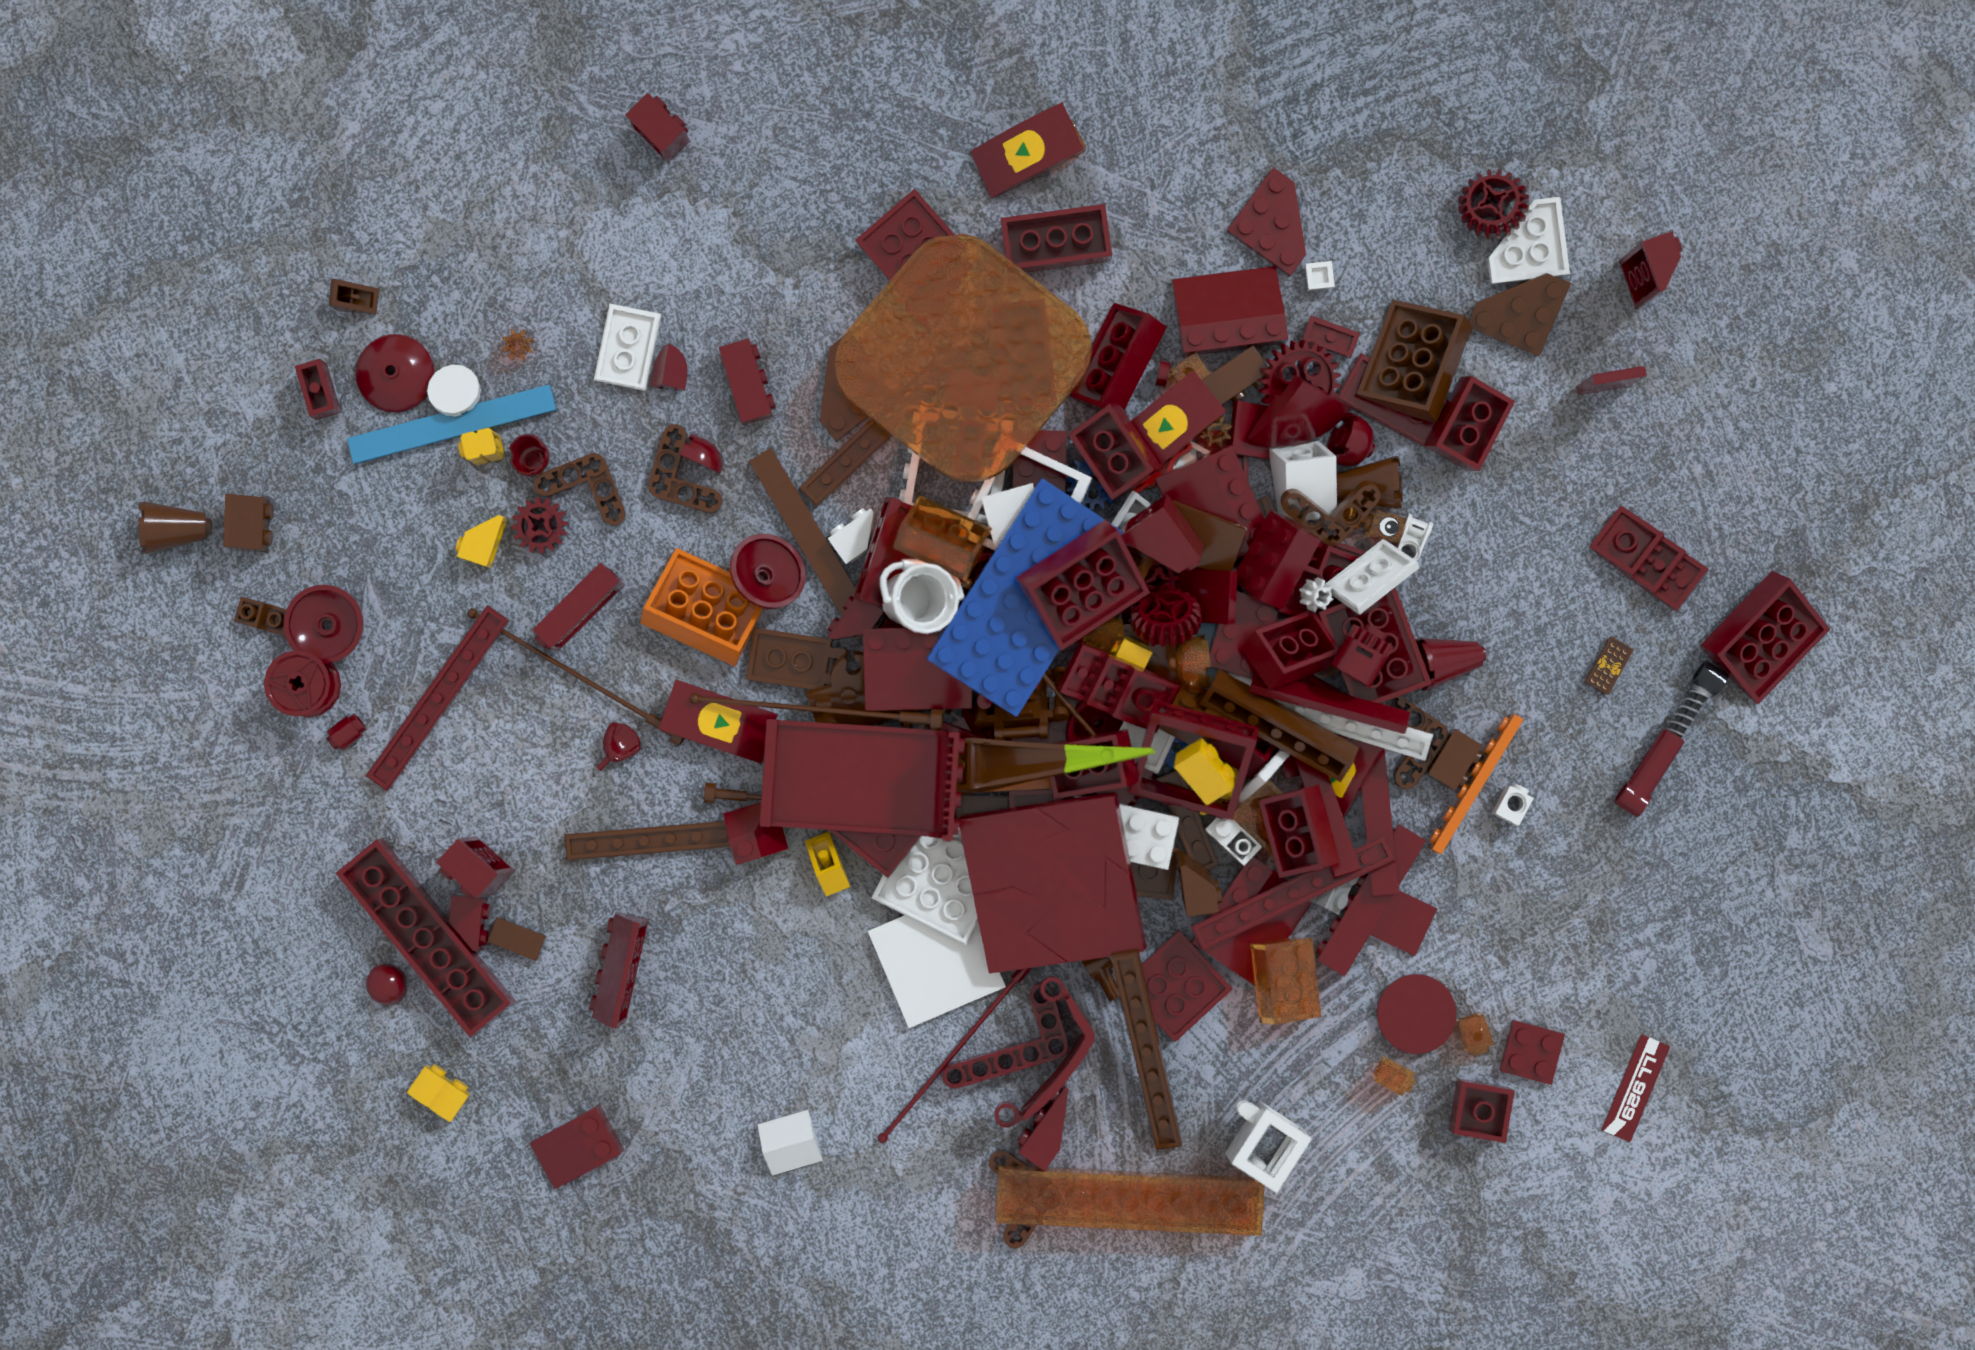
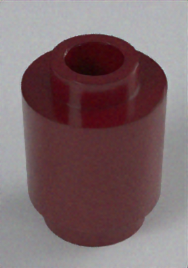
[326,713,367,751]

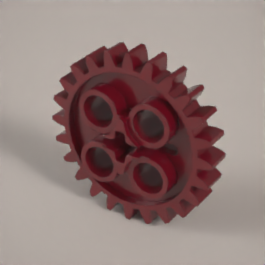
[1258,340,1341,407]

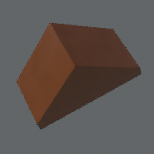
[329,279,379,314]

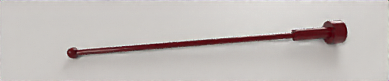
[878,968,1032,1143]

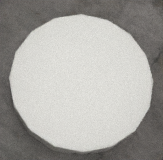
[427,365,481,417]

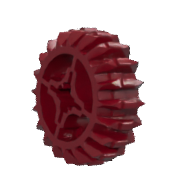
[1458,169,1530,240]
[1130,587,1202,648]

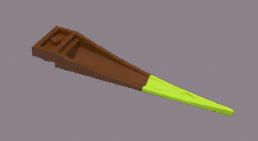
[956,738,1156,793]

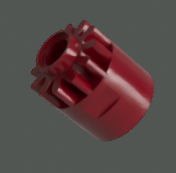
[1330,624,1394,687]

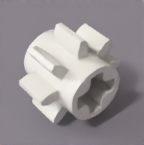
[1299,578,1333,612]

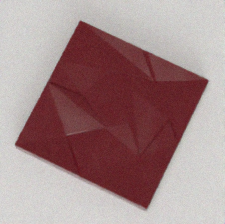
[959,792,1147,974]

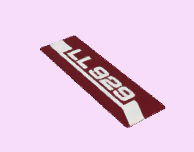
[1602,1034,1670,1142]

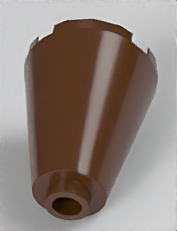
[1336,456,1403,509]
[139,501,212,554]

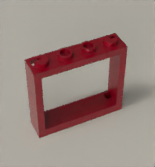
[1129,700,1259,820]

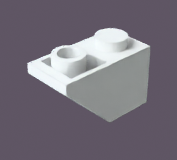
[828,508,875,566]
[1205,818,1262,866]

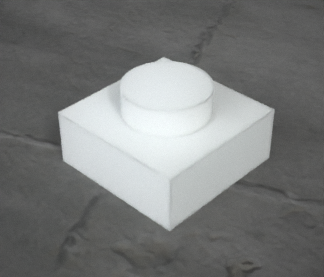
[1305,261,1335,291]

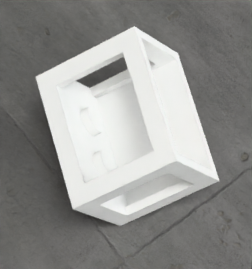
[1225,1100,1312,1193]

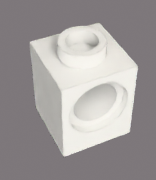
[1491,783,1534,826]

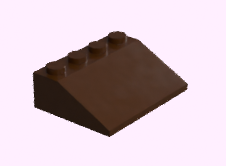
[1357,299,1472,423]

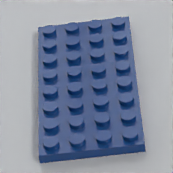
[926,478,1126,717]

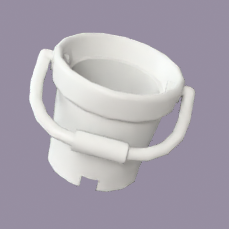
[880,559,964,634]

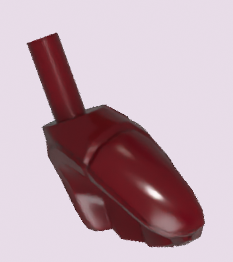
[596,722,641,771]

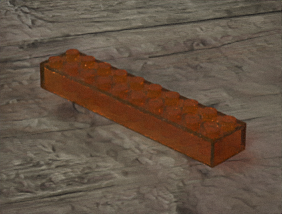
[994,1165,1265,1236]

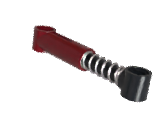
[1614,660,1729,818]

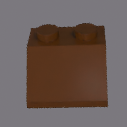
[223,494,274,552]
[1176,850,1222,917]

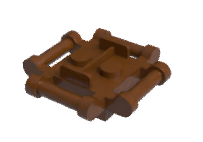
[974,667,1069,740]

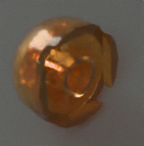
[1168,634,1211,688]

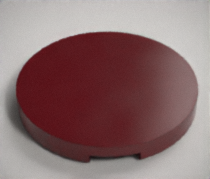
[1376,974,1456,1054]

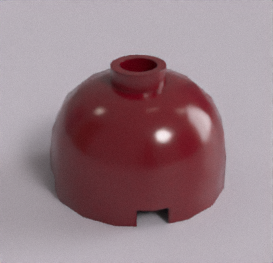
[1326,413,1375,467]

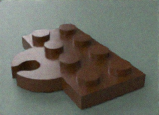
[806,651,921,726]

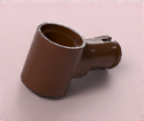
[1082,957,1120,1001]

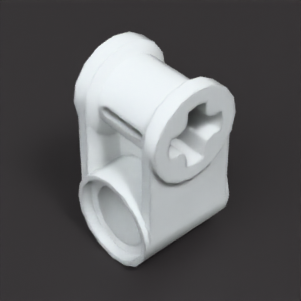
[1396,513,1433,560]

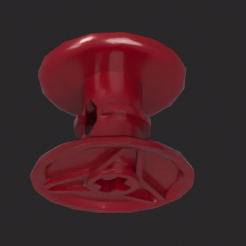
[264,650,341,718]

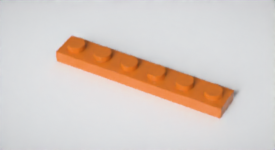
[1428,714,1524,854]

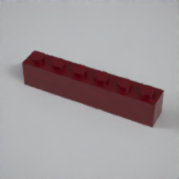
[1316,824,1426,977]

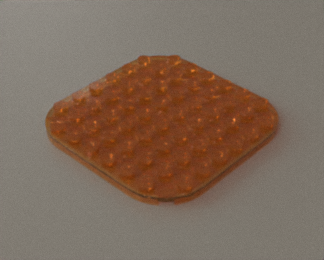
[835,233,1091,482]

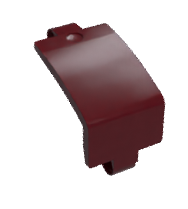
[995,976,1095,1128]

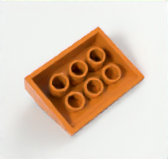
[640,548,764,667]

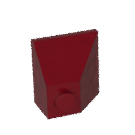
[723,802,789,865]

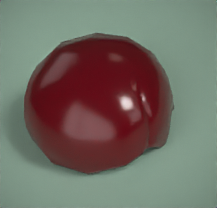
[509,434,550,477]
[366,963,407,1006]

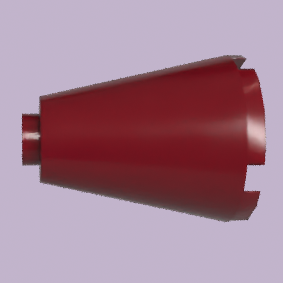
[1415,638,1486,691]

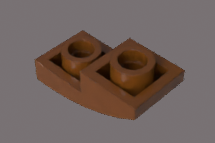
[234,596,287,636]

